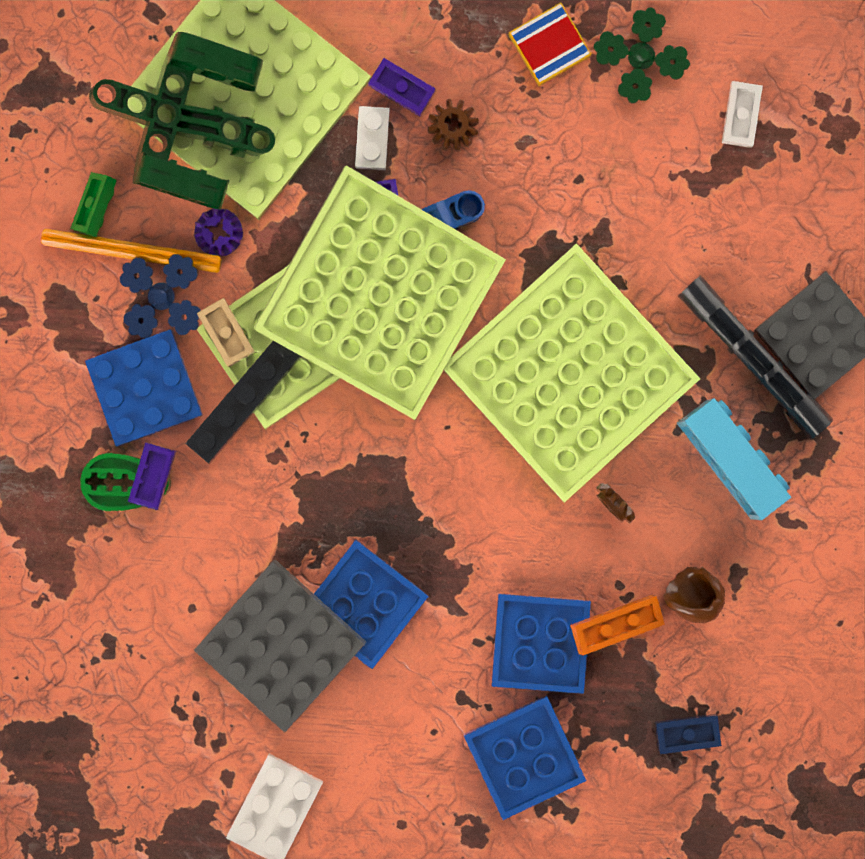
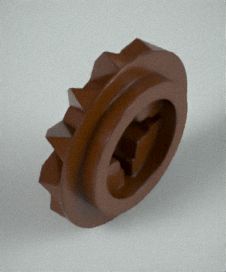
[596,483,635,524]

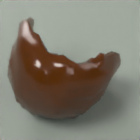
[663,567,725,623]

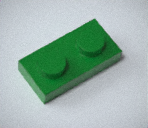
[70,172,117,237]

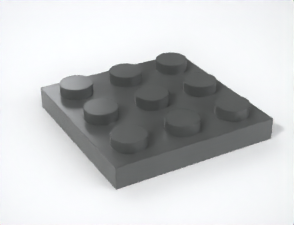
[754,271,865,399]

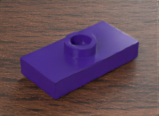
[128,442,177,510]

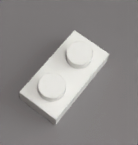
[722,81,763,148]
[355,106,390,170]

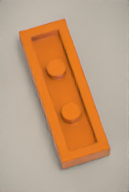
[570,595,665,656]

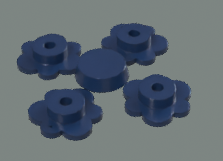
[120,254,201,339]

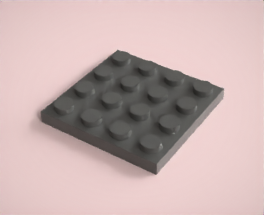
[194,559,366,733]

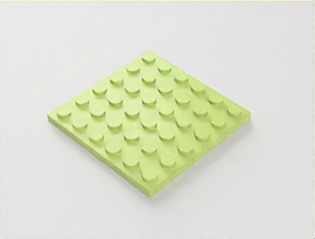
[128,0,371,220]
[253,165,506,420]
[444,243,700,503]

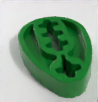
[80,453,171,511]

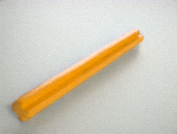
[41,229,222,273]

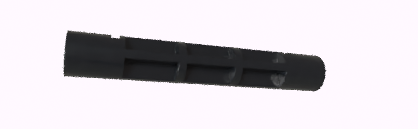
[678,275,833,440]

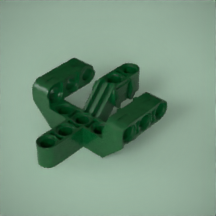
[89,32,275,210]

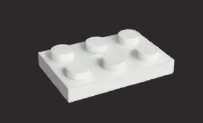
[226,754,323,859]

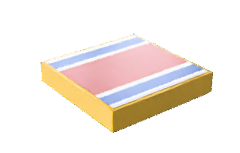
[508,3,592,86]

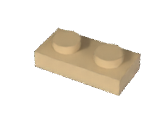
[197,298,255,367]

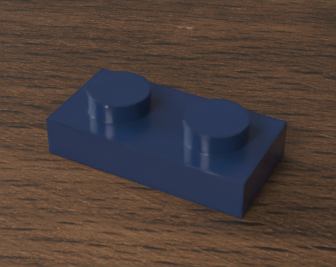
[655,714,722,754]

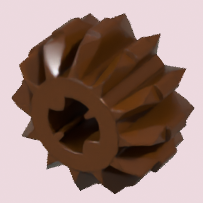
[428,99,479,152]

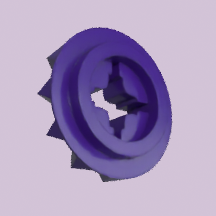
[194,209,243,257]

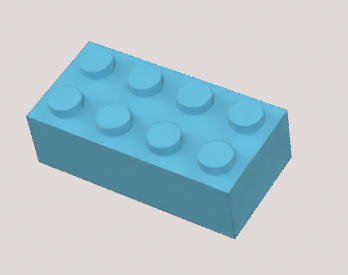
[677,398,791,520]

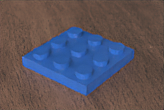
[85,329,203,447]
[314,540,428,669]
[491,593,591,694]
[463,695,587,820]

